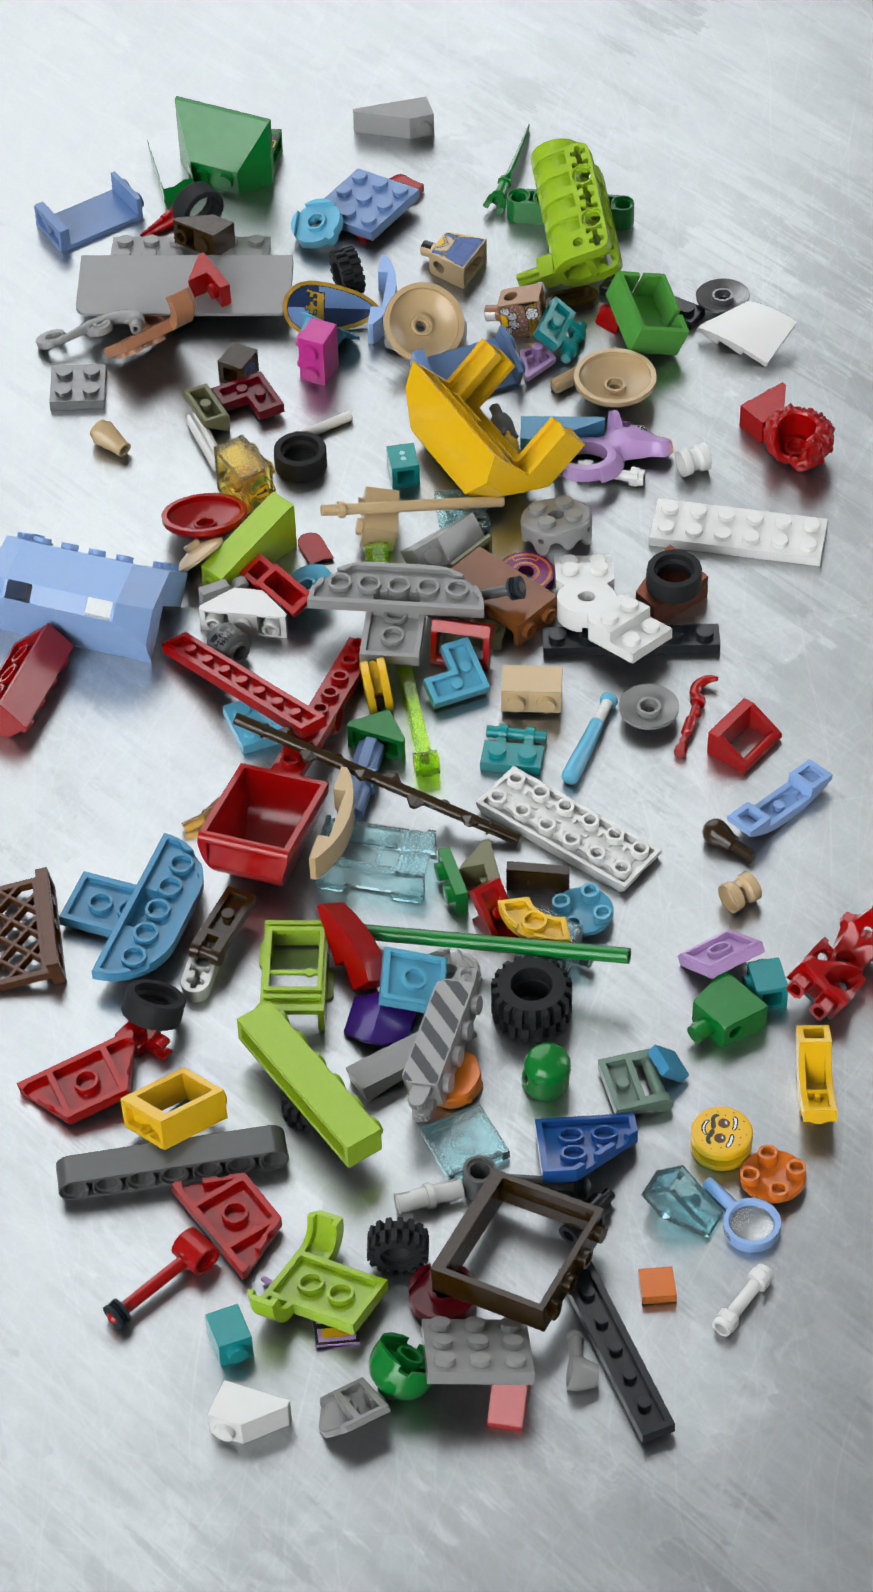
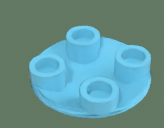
[551,883,614,937]

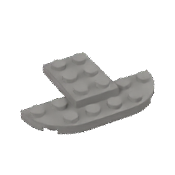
[307,562,484,666]

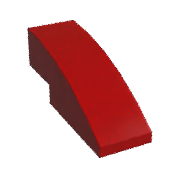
[239,553,310,617]
[316,902,383,991]

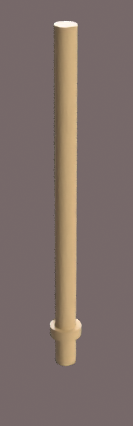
[320,496,505,518]

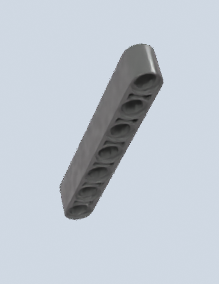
[55,1125,289,1200]

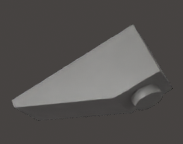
[353,96,434,139]
[400,512,484,567]

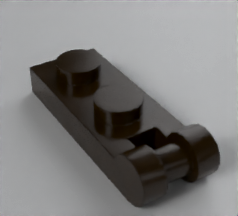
[188,886,257,967]

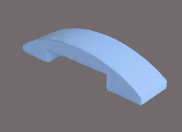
[368,255,397,345]
[727,759,833,837]

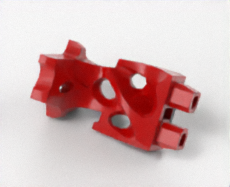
[786,905,873,1021]

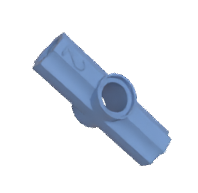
[337,737,385,822]

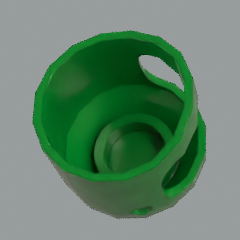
[521,1042,571,1101]

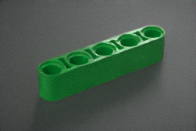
[507,188,635,231]

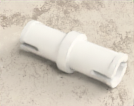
[394,1177,465,1215]

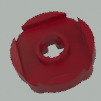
[409,1263,476,1320]

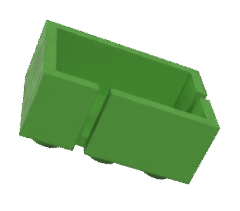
[606,271,690,355]

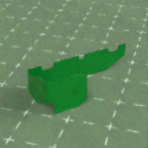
[147,140,194,204]

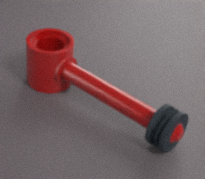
[103,1227,220,1329]

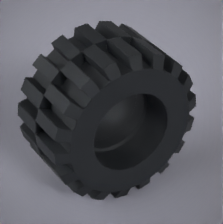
[491,955,572,1042]

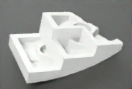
[697,301,797,367]

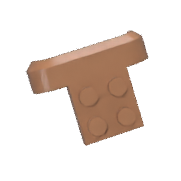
[103,286,196,360]

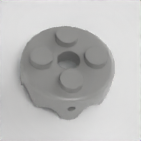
[520,495,592,556]

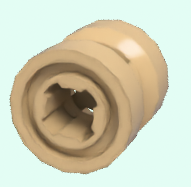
[718,871,762,913]

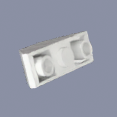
[199,588,288,638]

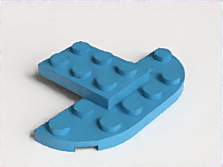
[59,833,204,982]

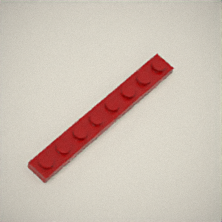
[162,632,327,739]

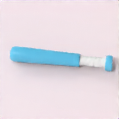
[561,692,618,785]

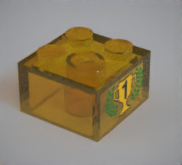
[214,434,276,520]

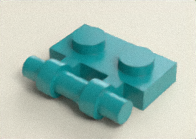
[533,296,587,363]
[480,723,547,776]

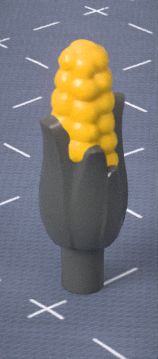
[489,403,520,454]

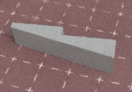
[345,1030,478,1102]

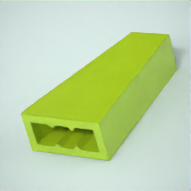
[201,492,297,586]

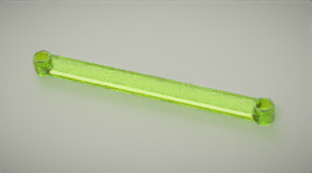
[363,541,441,778]

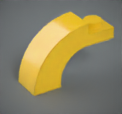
[796,1025,837,1124]

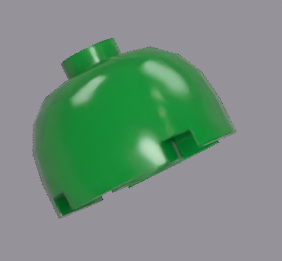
[369,1332,433,1400]

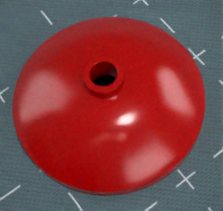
[161,493,247,541]

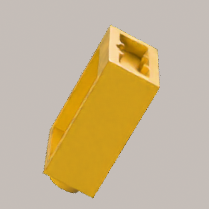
[120,1067,228,1150]

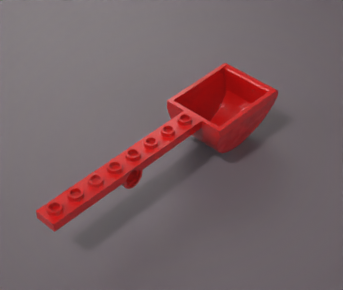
[197,637,362,887]

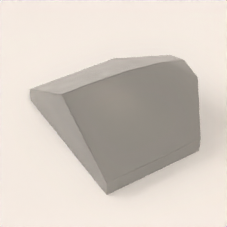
[319,1377,391,1438]

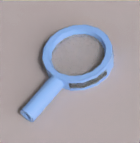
[703,1177,781,1253]

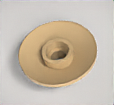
[179,537,224,572]

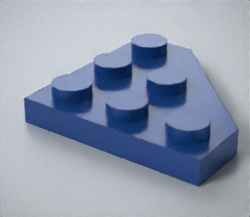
[535,1113,638,1185]

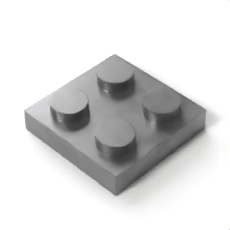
[49,364,107,410]

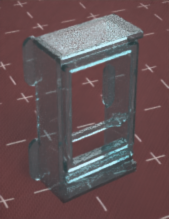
[314,815,437,903]

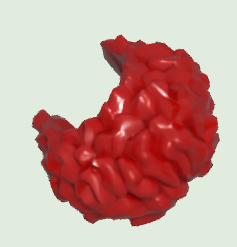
[763,403,835,472]

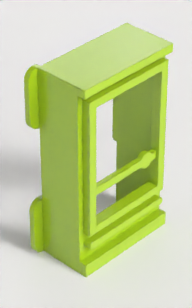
[256,920,335,1031]

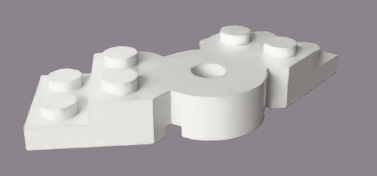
[554,554,672,664]

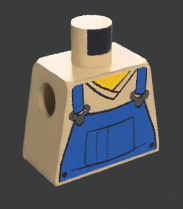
[420,232,487,289]

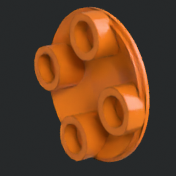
[739,1145,807,1203]

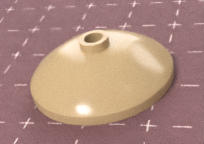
[383,282,464,361]
[574,348,657,408]

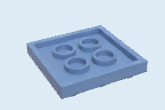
[317,168,420,241]

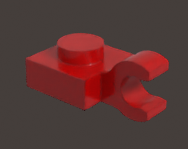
[115,1021,173,1061]

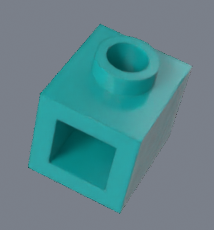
[742,957,788,1010]

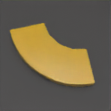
[498,897,571,942]

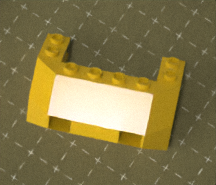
[405,338,585,497]

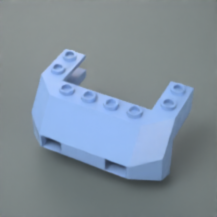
[0,531,188,663]

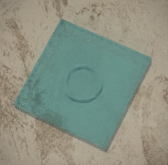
[420,1103,510,1180]

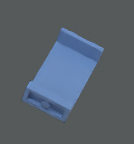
[34,171,144,253]
[410,325,525,392]

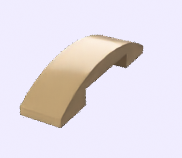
[309,766,355,880]

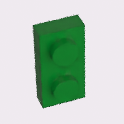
[434,847,468,915]

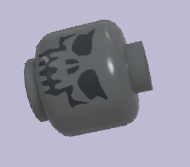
[207,622,250,663]

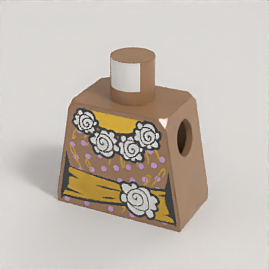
[484,283,547,340]

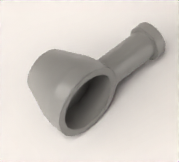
[566,1331,599,1391]

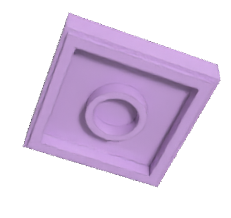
[677,929,765,978]

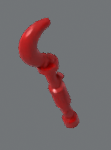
[674,675,719,758]

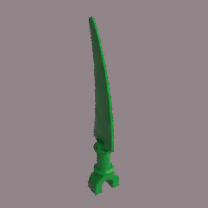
[483,124,530,216]

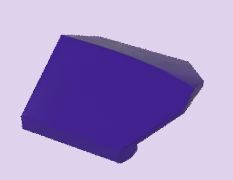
[344,992,417,1045]

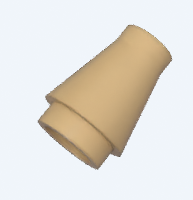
[90,419,131,457]

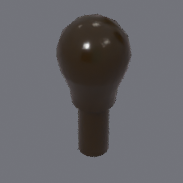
[702,818,757,862]

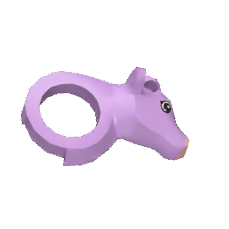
[559,410,674,483]

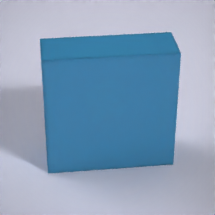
[648,1044,689,1082]

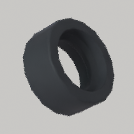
[172,181,224,218]
[274,431,327,482]
[646,549,702,604]
[121,979,186,1031]

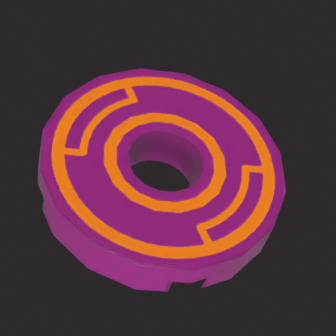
[502,551,555,590]

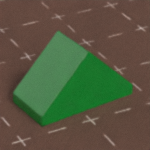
[347,709,406,762]

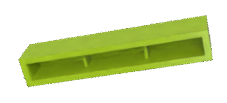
[237,1001,383,1168]

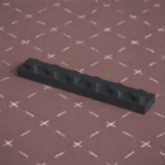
[542,624,721,657]
[558,1261,675,1443]

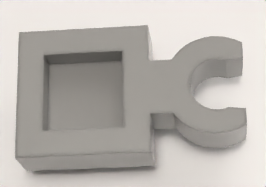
[198,576,249,605]

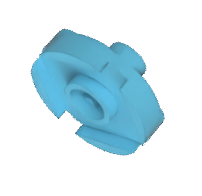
[291,198,343,248]

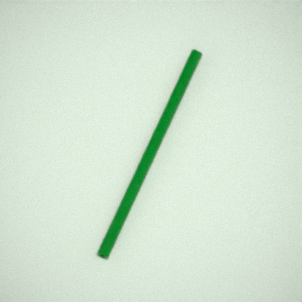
[365,924,631,964]

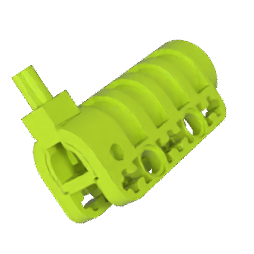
[516,138,623,289]

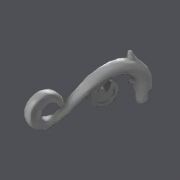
[35,309,145,350]

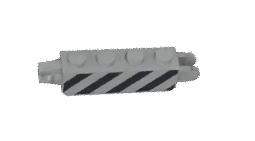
[402,966,483,1123]

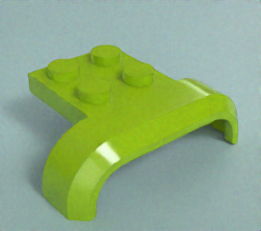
[247,1210,389,1335]

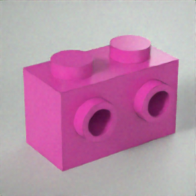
[296,318,339,386]

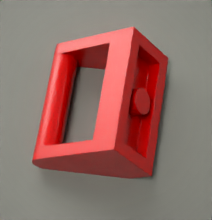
[430,617,495,671]
[707,698,782,773]

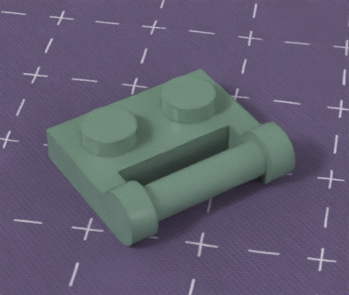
[598,1049,673,1114]

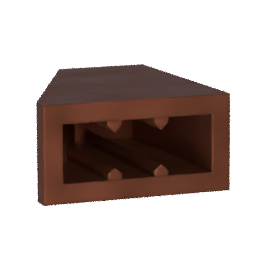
[636,545,708,623]

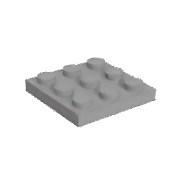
[421,1316,535,1385]

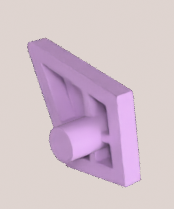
[519,342,556,382]

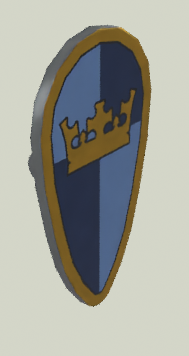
[282,280,378,332]

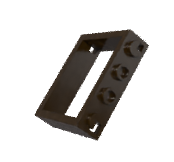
[430,1168,608,1332]

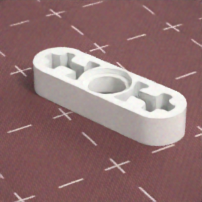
[181,926,220,1002]

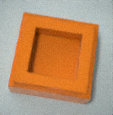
[638,1266,677,1305]

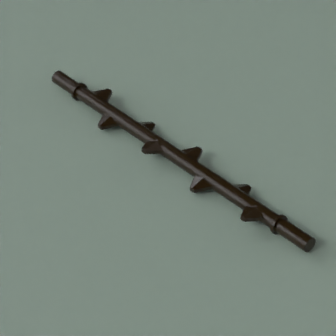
[233,712,522,846]

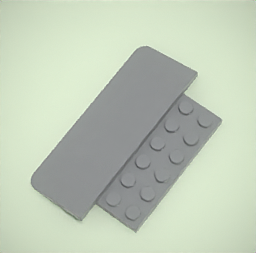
[76,235,294,316]

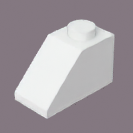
[208,1380,292,1444]

